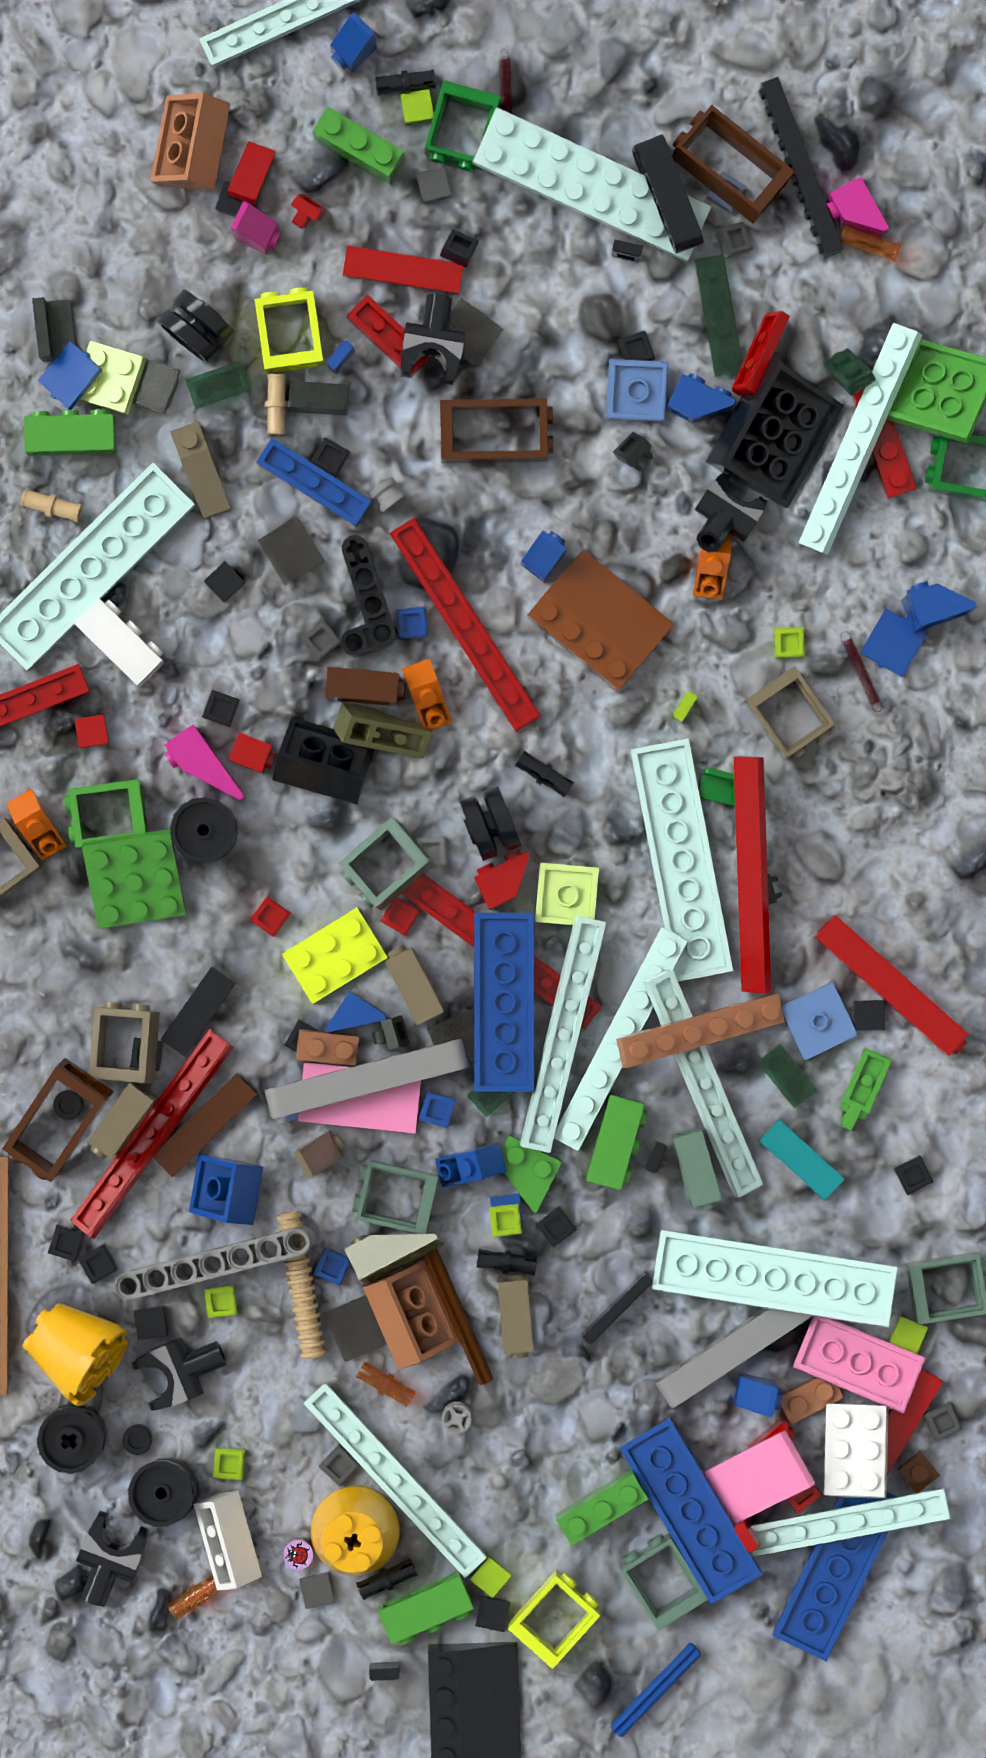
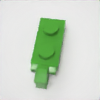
[839,1048,892,1131]

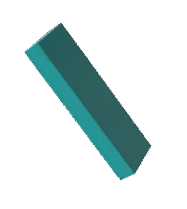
[759,1119,844,1201]

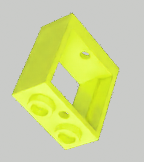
[254,287,325,374]
[508,1570,600,1669]

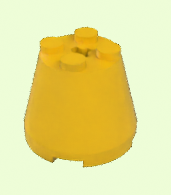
[22,1303,129,1406]
[311,1485,400,1576]

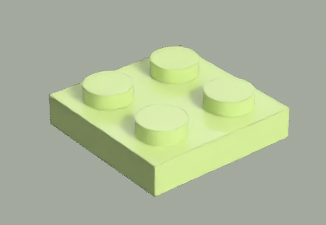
[79,341,147,415]
[535,863,599,925]

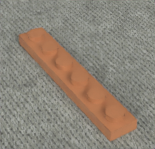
[616,993,785,1068]

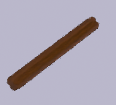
[423,1248,493,1385]

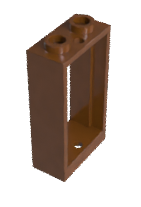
[672,105,795,224]
[440,398,553,463]
[2,1058,114,1183]

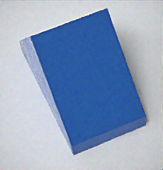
[327,991,387,1032]

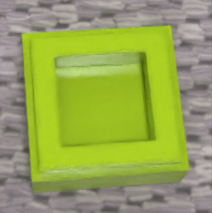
[400,89,434,125]
[773,627,805,659]
[672,691,698,723]
[489,1203,522,1237]
[204,1284,238,1318]
[889,1315,928,1354]
[213,1447,245,1480]
[470,1555,512,1599]

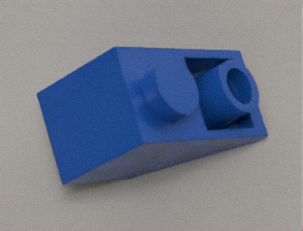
[666,373,736,423]
[521,530,567,583]
[435,1143,507,1187]
[734,1373,782,1417]

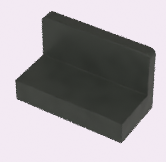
[32,297,76,362]
[287,381,350,416]

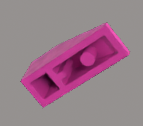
[164,724,247,801]

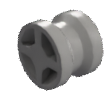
[369,477,406,514]
[442,1401,472,1434]

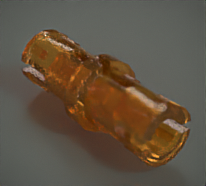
[840,225,901,262]
[356,1361,416,1408]
[167,1574,222,1620]

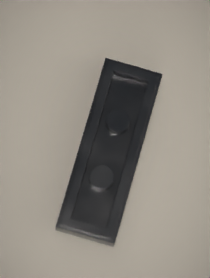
[160,967,236,1056]
[581,1271,652,1344]

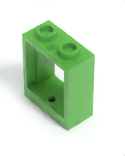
[64,779,148,848]

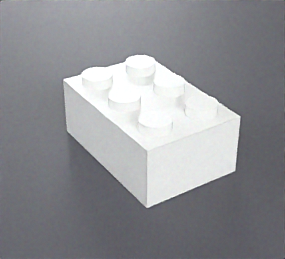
[824,1404,888,1499]

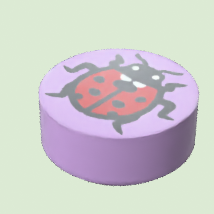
[284,1538,314,1570]

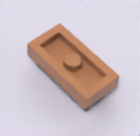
[296,1029,359,1066]
[781,1377,844,1425]

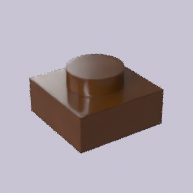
[897,1451,940,1493]

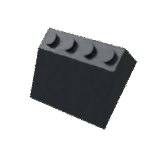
[706,360,844,508]
[428,1642,521,1758]

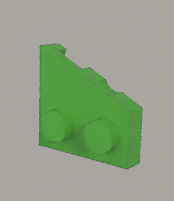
[501,1135,562,1213]

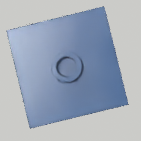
[606,359,669,421]
[781,982,858,1061]

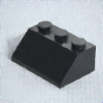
[272,717,374,804]

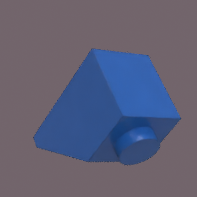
[330,12,377,73]

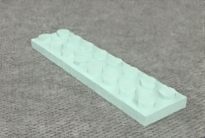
[472,107,711,262]
[0,463,196,671]
[630,738,733,982]
[652,1230,898,1328]

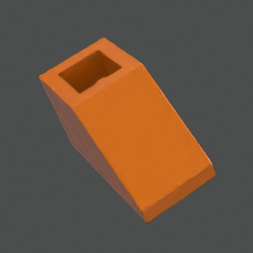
[693,534,732,600]
[402,658,452,730]
[6,788,67,861]

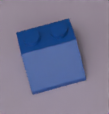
[901,581,977,633]
[189,1154,263,1225]

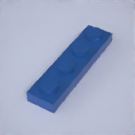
[256,438,372,527]

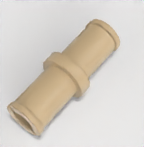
[265,374,287,435]
[20,489,83,523]

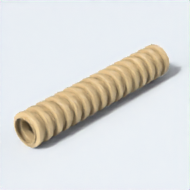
[276,1211,326,1359]

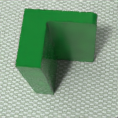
[699,767,735,806]

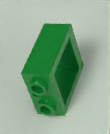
[424,80,501,172]
[925,435,986,502]

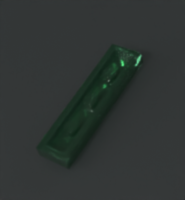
[694,254,743,377]

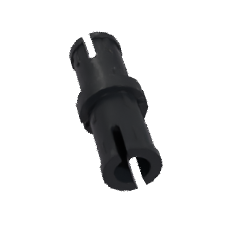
[375,69,436,96]
[515,750,574,798]
[476,1249,538,1276]
[356,1558,418,1600]

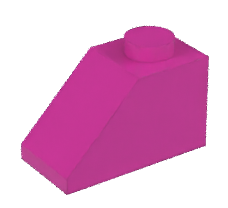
[826,176,889,237]
[230,201,281,255]

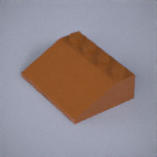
[527,549,674,692]

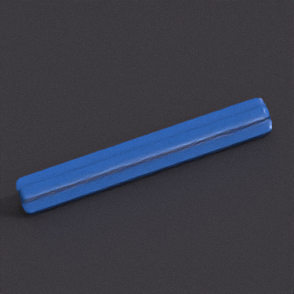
[611,1643,701,1737]

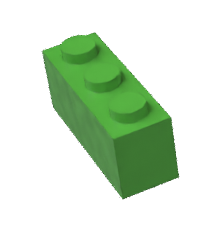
[312,106,405,184]
[24,409,117,456]
[586,1093,648,1190]
[556,1469,648,1546]
[377,1571,474,1645]

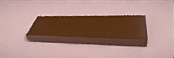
[154,1073,257,1177]

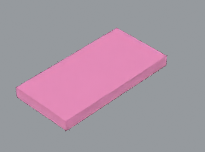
[298,1062,421,1133]
[792,1316,925,1414]
[703,1430,815,1524]

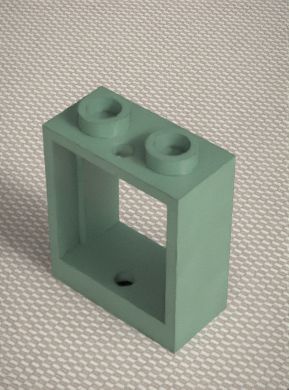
[339,817,435,910]
[670,1127,722,1211]
[352,1160,439,1234]
[906,1252,986,1325]
[619,1533,708,1631]

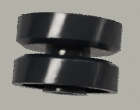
[157,289,234,364]
[459,786,522,861]
[170,797,238,863]
[37,1403,107,1474]
[128,1457,199,1527]

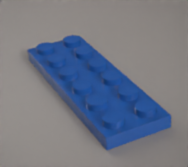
[474,913,534,1092]
[620,1417,763,1604]
[772,1492,898,1661]

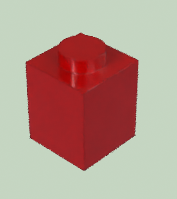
[228,732,276,774]

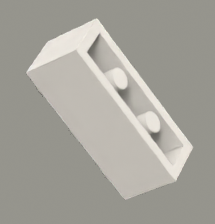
[74,598,165,688]
[194,1491,262,1590]

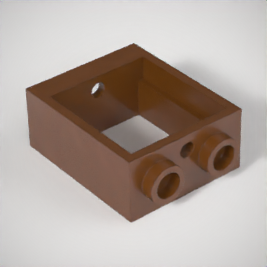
[325,667,406,707]

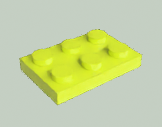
[282,907,388,1004]

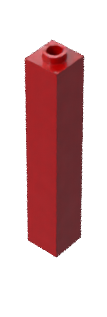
[813,915,968,1056]

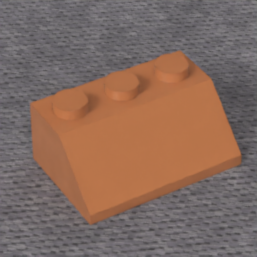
[150,92,230,191]
[363,1260,460,1369]

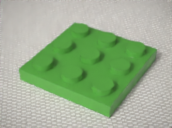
[886,339,986,444]
[82,829,186,929]

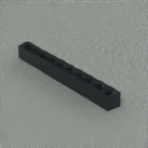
[758,77,843,259]

